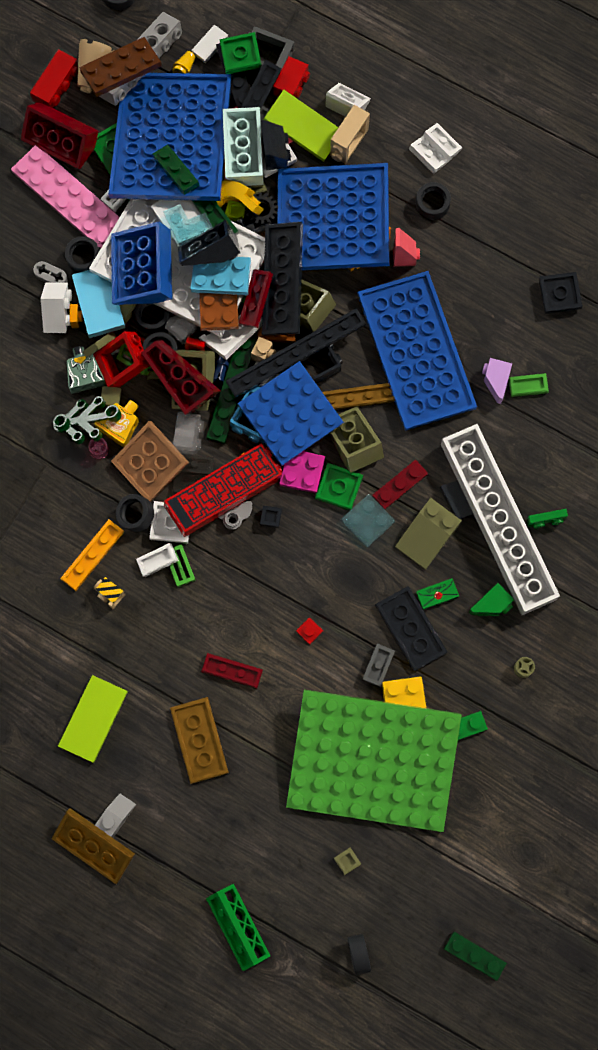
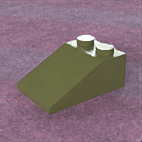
[300,280,336,332]
[172,350,215,411]
[329,406,384,473]
[395,498,462,570]

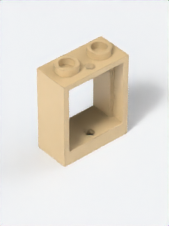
[330,105,370,164]

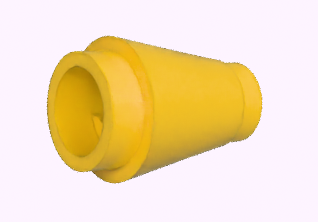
[172,51,195,73]

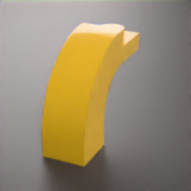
[216,180,264,215]

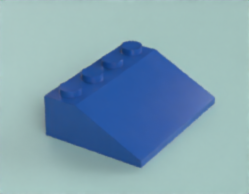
[111,222,172,305]

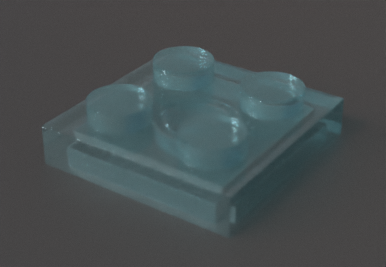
[341,494,395,548]

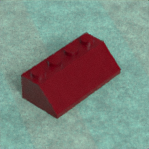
[21,102,99,169]

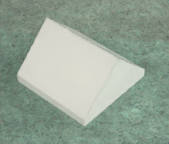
[326,83,371,117]

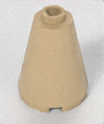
[77,39,115,93]

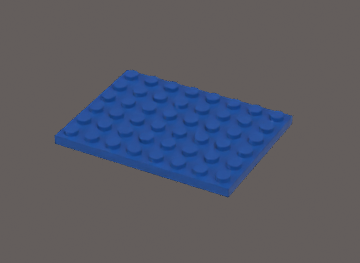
[108,73,231,201]

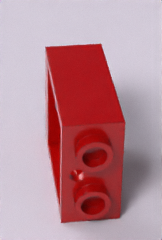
[93,331,150,387]

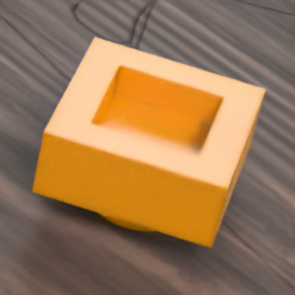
[70,304,83,328]

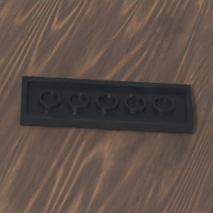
[262,222,303,336]

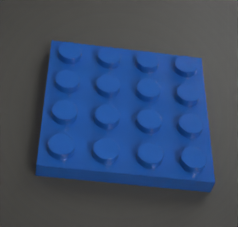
[237,361,344,466]

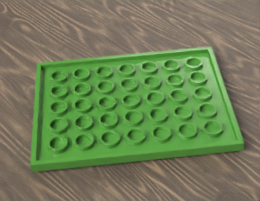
[286,689,462,832]

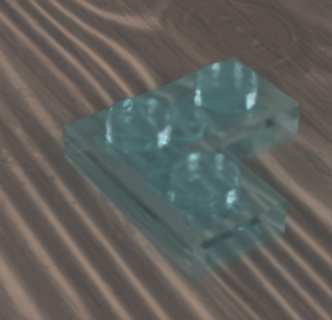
[163,204,212,246]

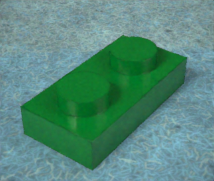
[527,509,568,529]
[458,711,488,740]

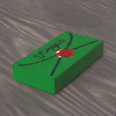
[416,578,459,610]

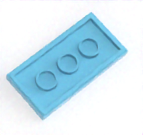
[72,270,126,338]

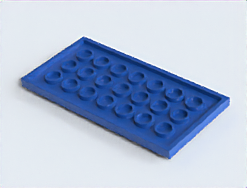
[357,271,477,431]

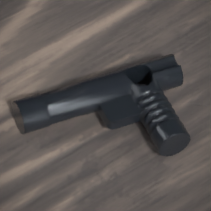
[236,217,272,234]

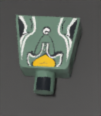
[67,346,106,394]

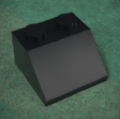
[261,120,291,170]

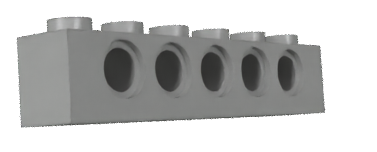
[99,12,182,106]

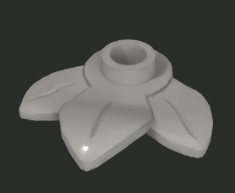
[218,501,252,530]

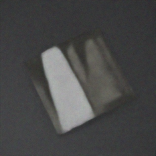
[173,454,214,495]

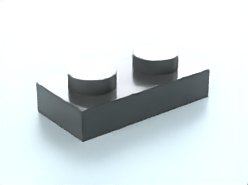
[362,644,395,687]

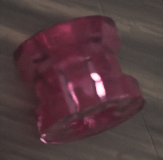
[88,438,109,459]

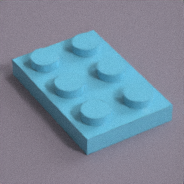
[191,257,251,295]

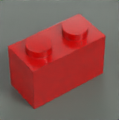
[273,56,310,98]

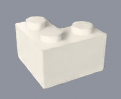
[41,283,72,333]

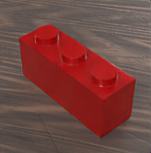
[30,49,78,108]

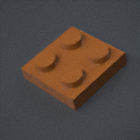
[199,293,239,331]

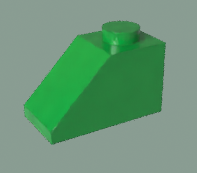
[469,583,514,616]

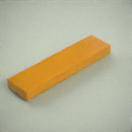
[60,520,124,591]

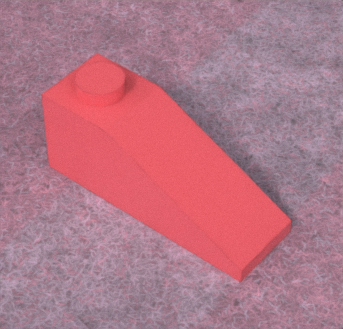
[393,228,420,267]

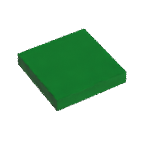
[219,32,262,75]
[315,463,363,511]

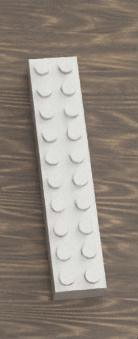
[441,424,560,615]

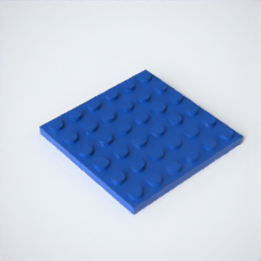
[277,163,390,270]

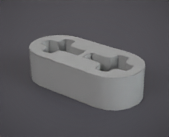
[33,261,68,283]

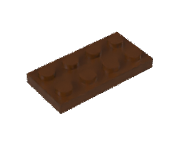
[79,37,162,97]

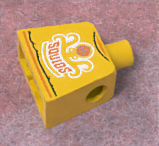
[94,400,139,448]

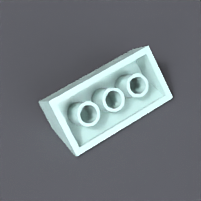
[223,107,263,186]

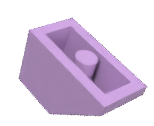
[482,358,512,404]

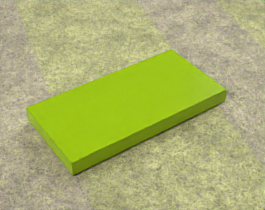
[263,90,339,162]
[58,675,128,763]

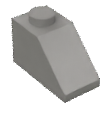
[95,794,136,838]

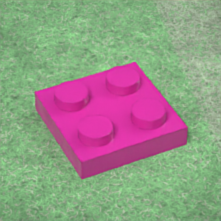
[280,451,325,494]

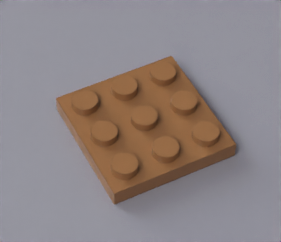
[111,421,189,502]

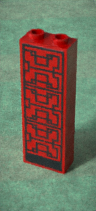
[164,443,282,537]

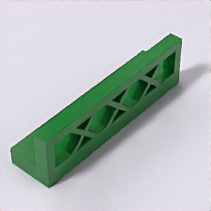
[206,884,270,971]

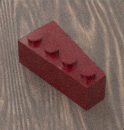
[141,340,221,415]

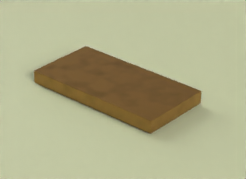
[170,697,229,784]
[52,808,135,884]

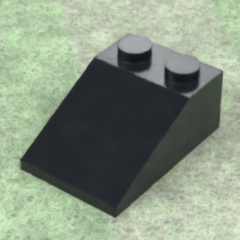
[178,220,240,266]

